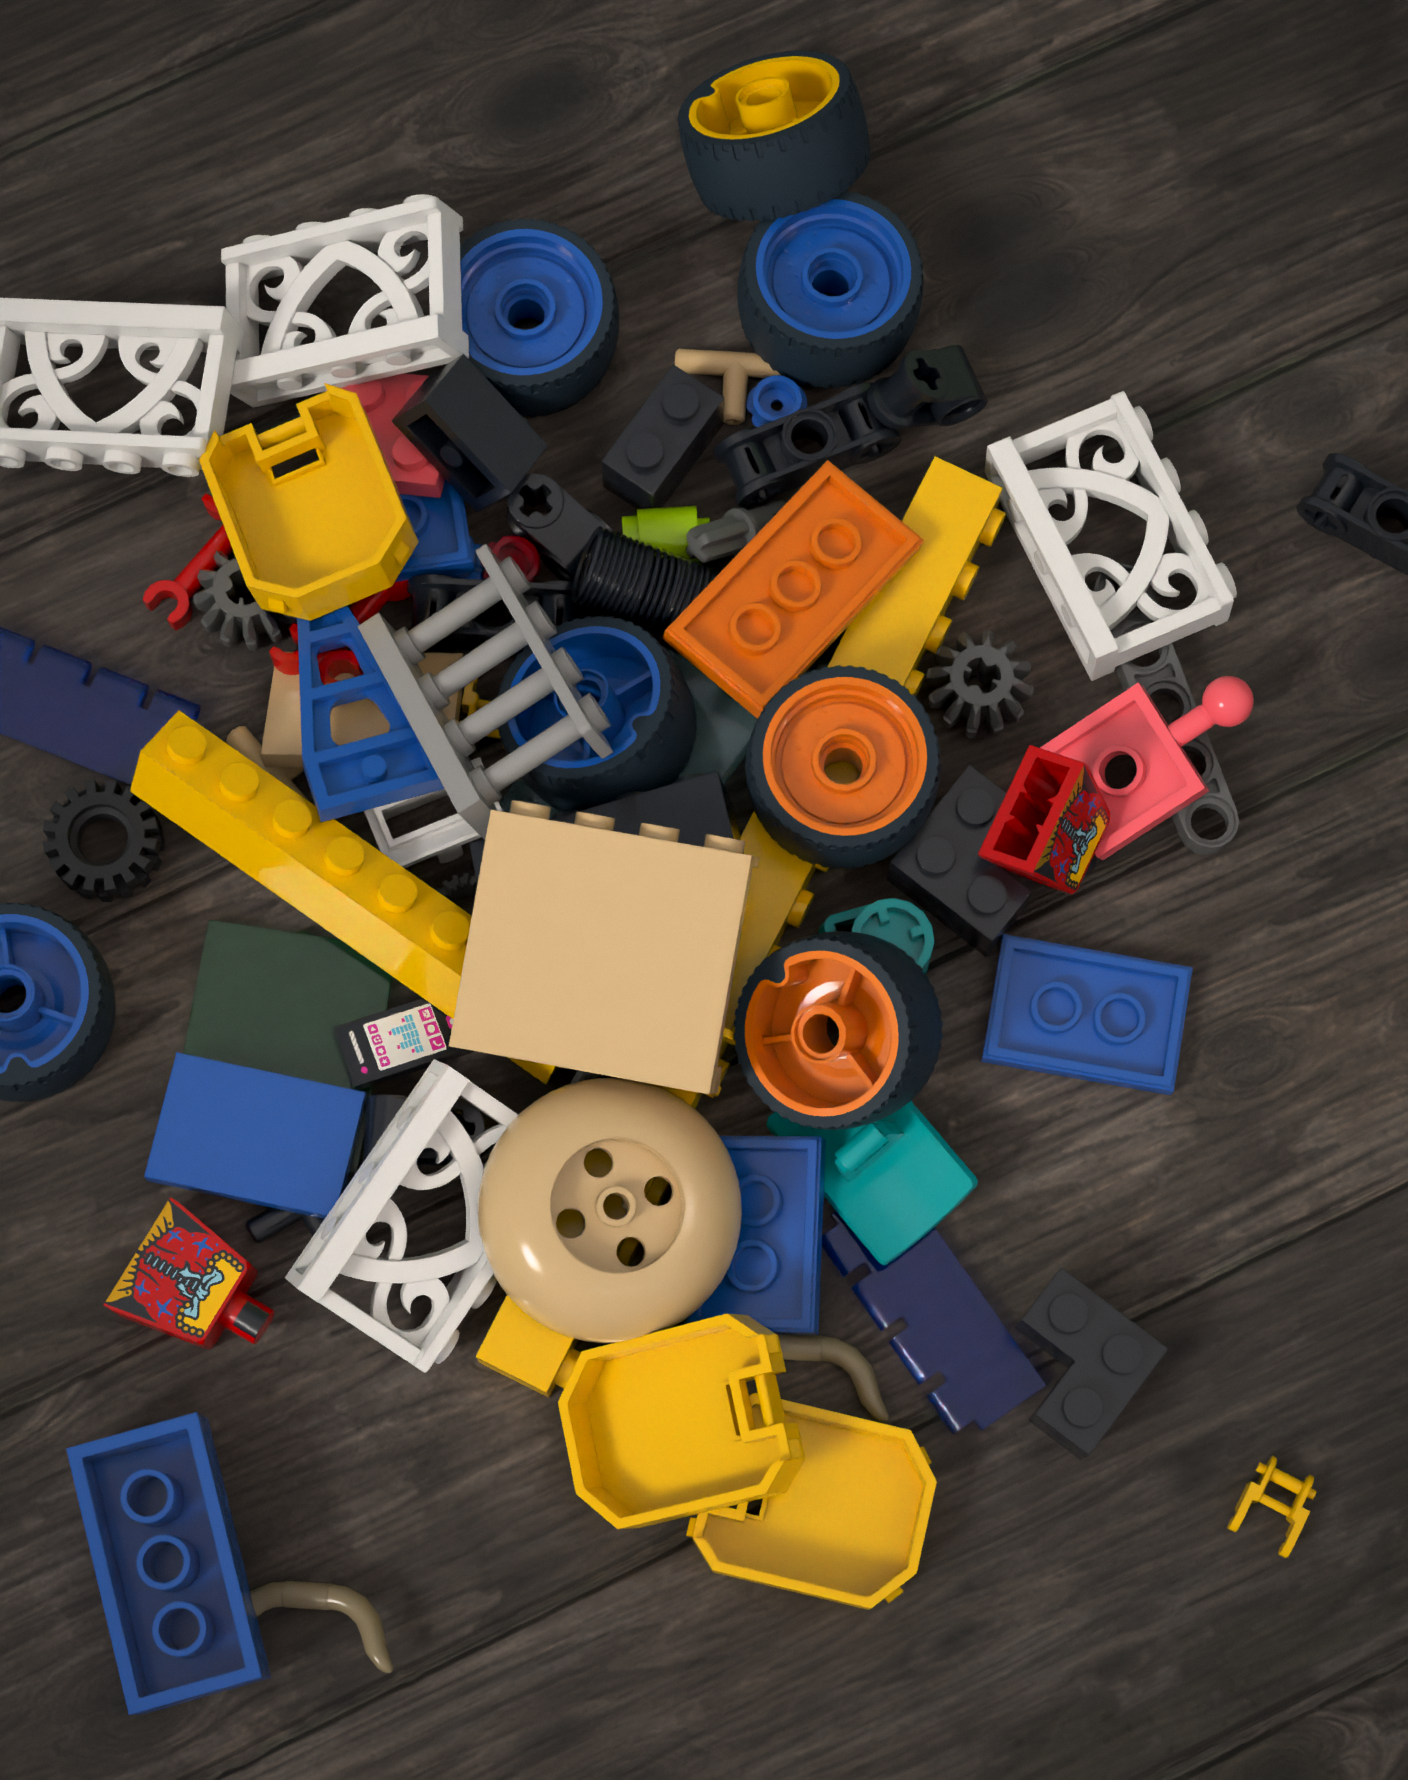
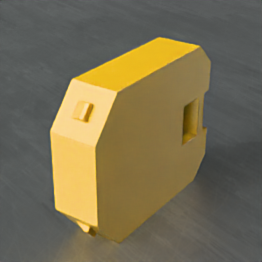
[199,383,419,621]
[558,1313,805,1529]
[686,1393,937,1610]

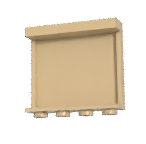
[449,800,760,1094]

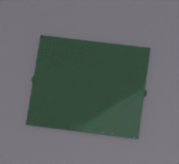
[183,920,393,1174]

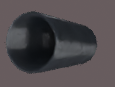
[571,526,721,635]

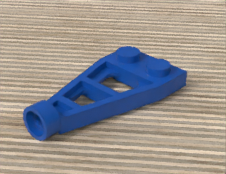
[295,606,445,822]

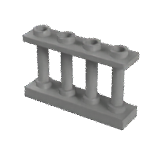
[357,544,613,840]

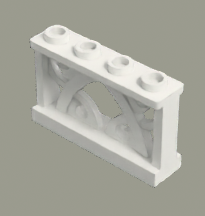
[221,194,469,408]
[0,298,245,477]
[984,391,1237,681]
[285,1059,518,1373]

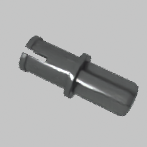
[686,500,786,563]

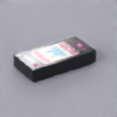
[331,998,474,1090]

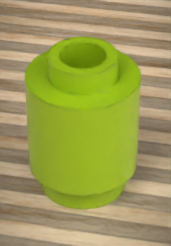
[622,506,710,563]

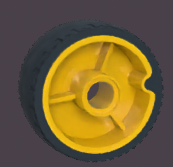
[678,50,871,221]

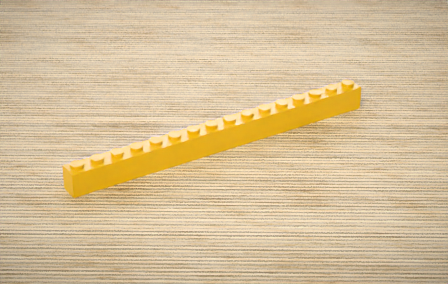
[476,456,1006,1398]

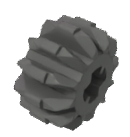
[193,551,297,652]
[926,629,1034,739]

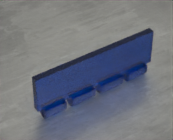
[0,626,201,786]
[822,1211,1046,1434]

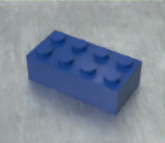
[66,1412,272,1715]

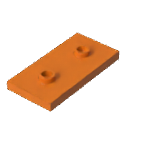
[662,460,924,719]

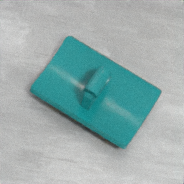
[766,1101,978,1265]

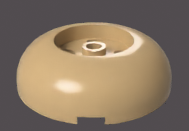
[477,1078,742,1343]

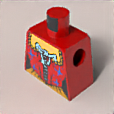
[978,745,1111,894]
[104,1197,275,1350]

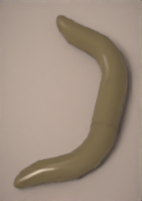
[778,1334,889,1422]
[250,1581,393,1673]

